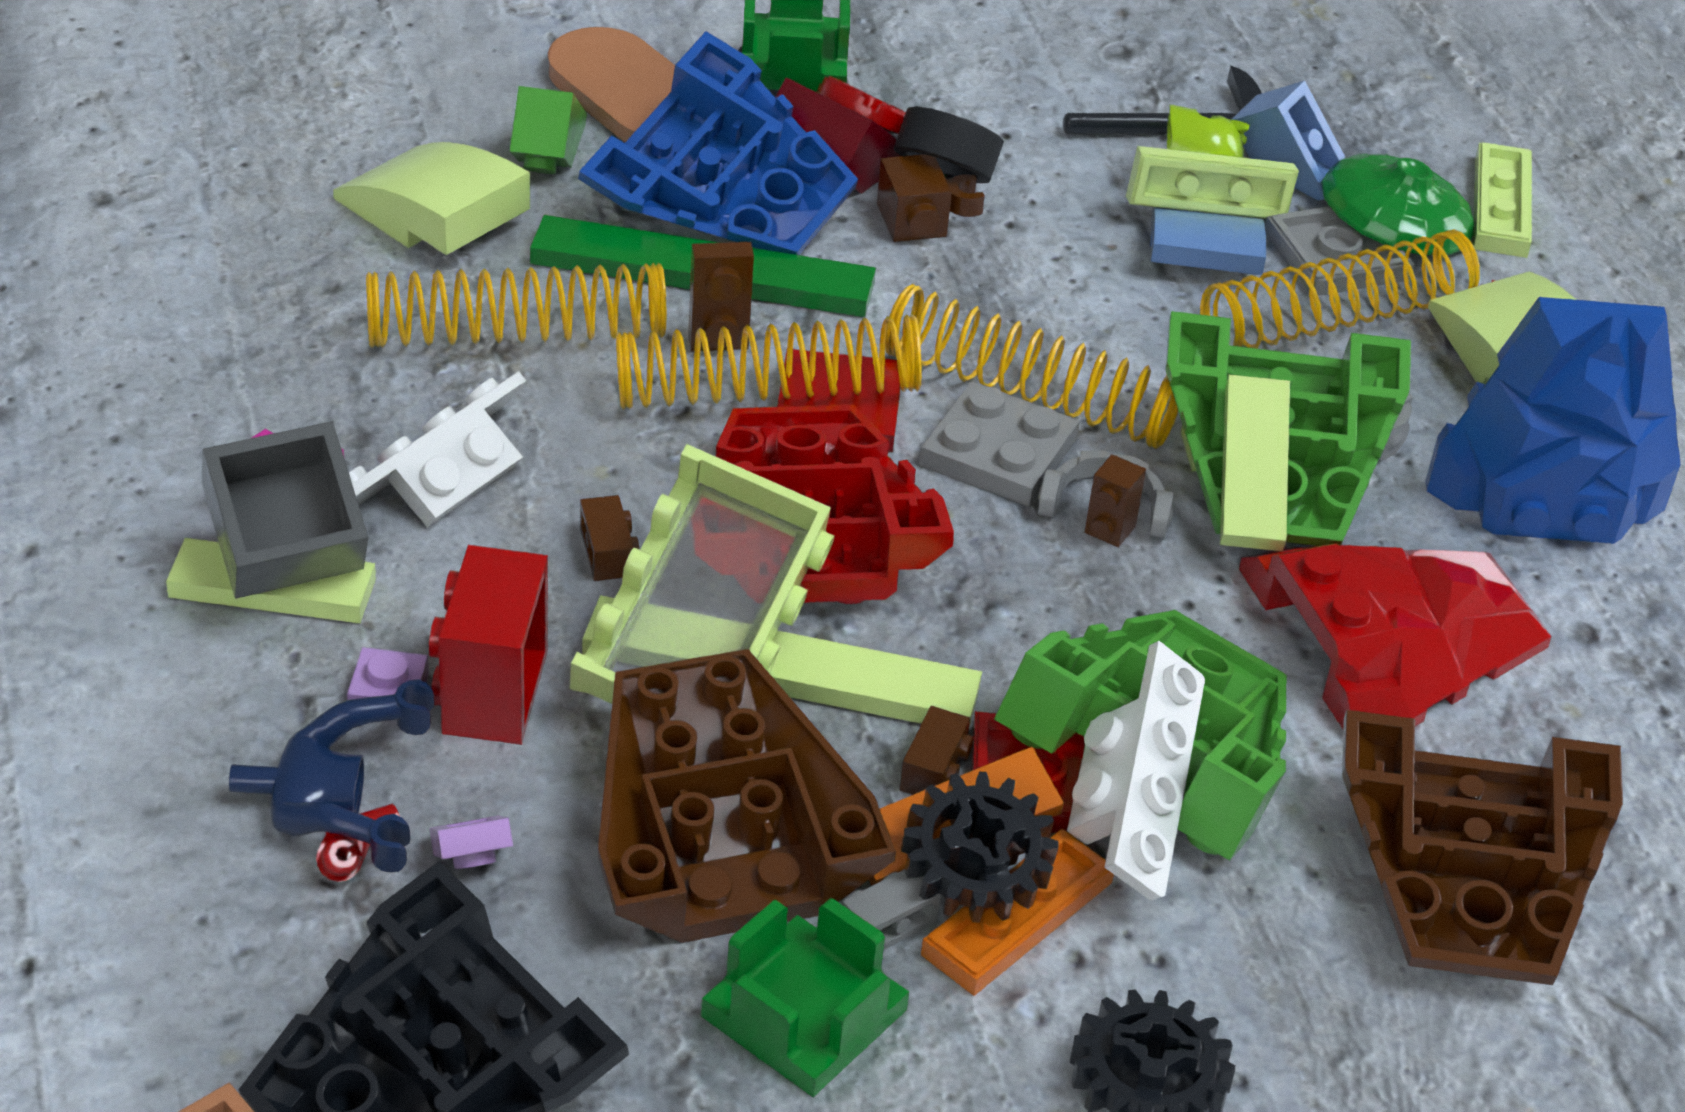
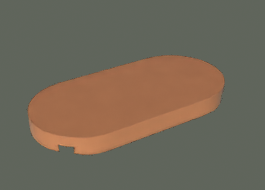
[548,27,675,142]

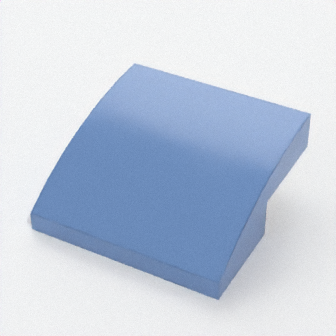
[1150,207,1266,275]

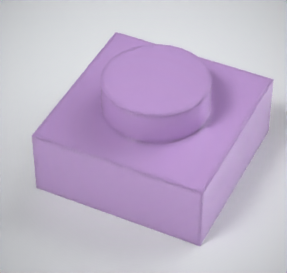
[347,647,429,700]
[429,815,513,869]

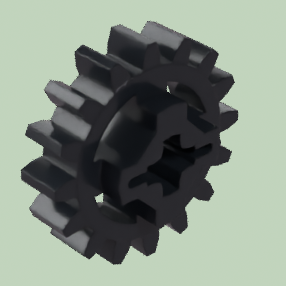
[901,771,1058,923]
[1069,989,1236,1112]

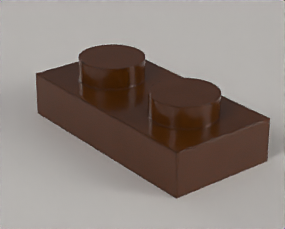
[688,242,754,352]

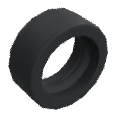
[894,106,1004,184]

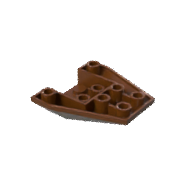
[598,649,896,943]

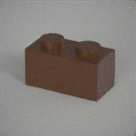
[1084,454,1146,548]
[580,495,640,581]
[899,705,974,795]

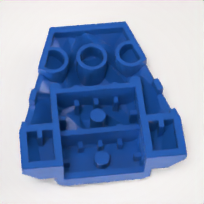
[578,31,858,255]
[1425,297,1681,544]

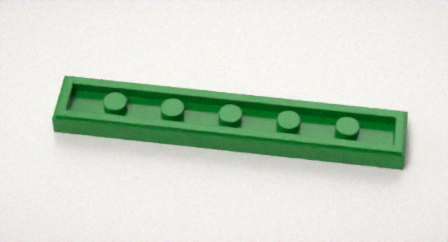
[530,215,876,317]

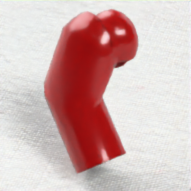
[316,803,400,882]

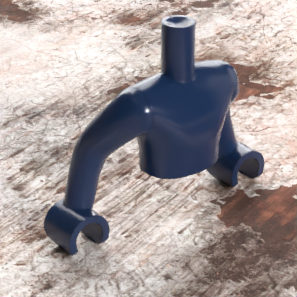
[229,679,434,873]

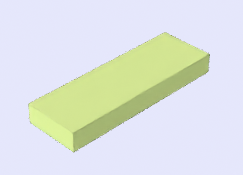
[1473,142,1532,258]
[1125,146,1299,219]
[1220,375,1290,552]
[166,538,376,624]

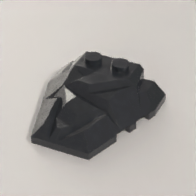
[238,861,629,1112]

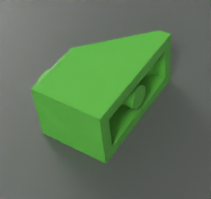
[510,86,587,174]

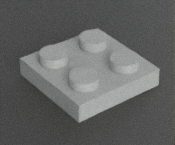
[919,381,1080,507]

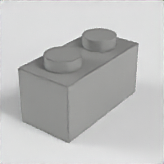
[842,869,941,950]

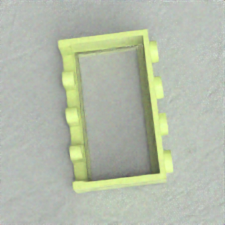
[569,444,835,704]

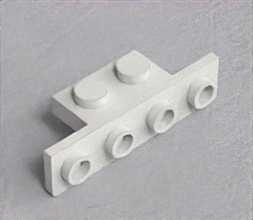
[349,371,526,528]
[1067,641,1205,901]

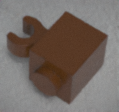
[877,154,985,242]

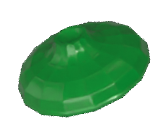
[1321,153,1474,256]

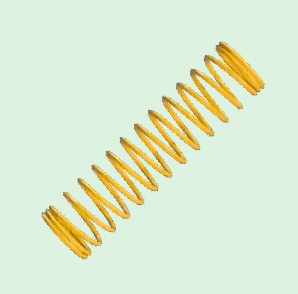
[1200,229,1480,349]
[366,263,667,348]
[885,284,1178,449]
[616,314,922,410]

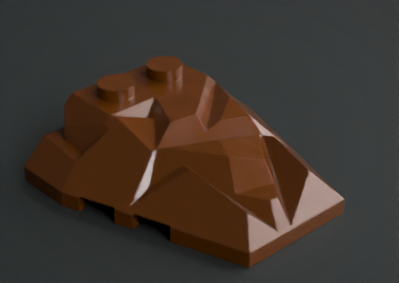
[1342,710,1623,985]

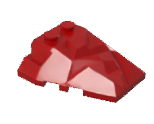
[689,405,954,605]
[1239,544,1552,729]

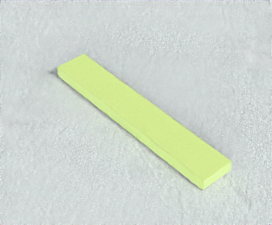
[582,595,982,729]

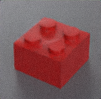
[429,545,548,745]

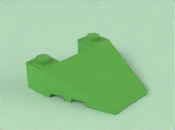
[994,610,1287,861]

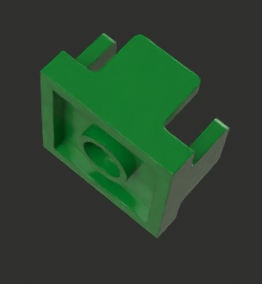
[742,0,850,92]
[701,898,909,1098]

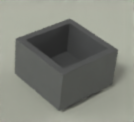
[201,421,369,599]

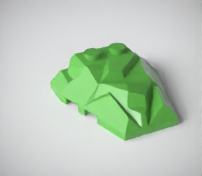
[1165,311,1411,546]

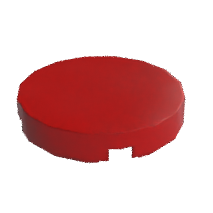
[816,75,906,134]

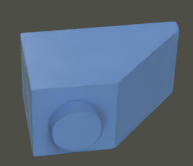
[1231,80,1346,201]

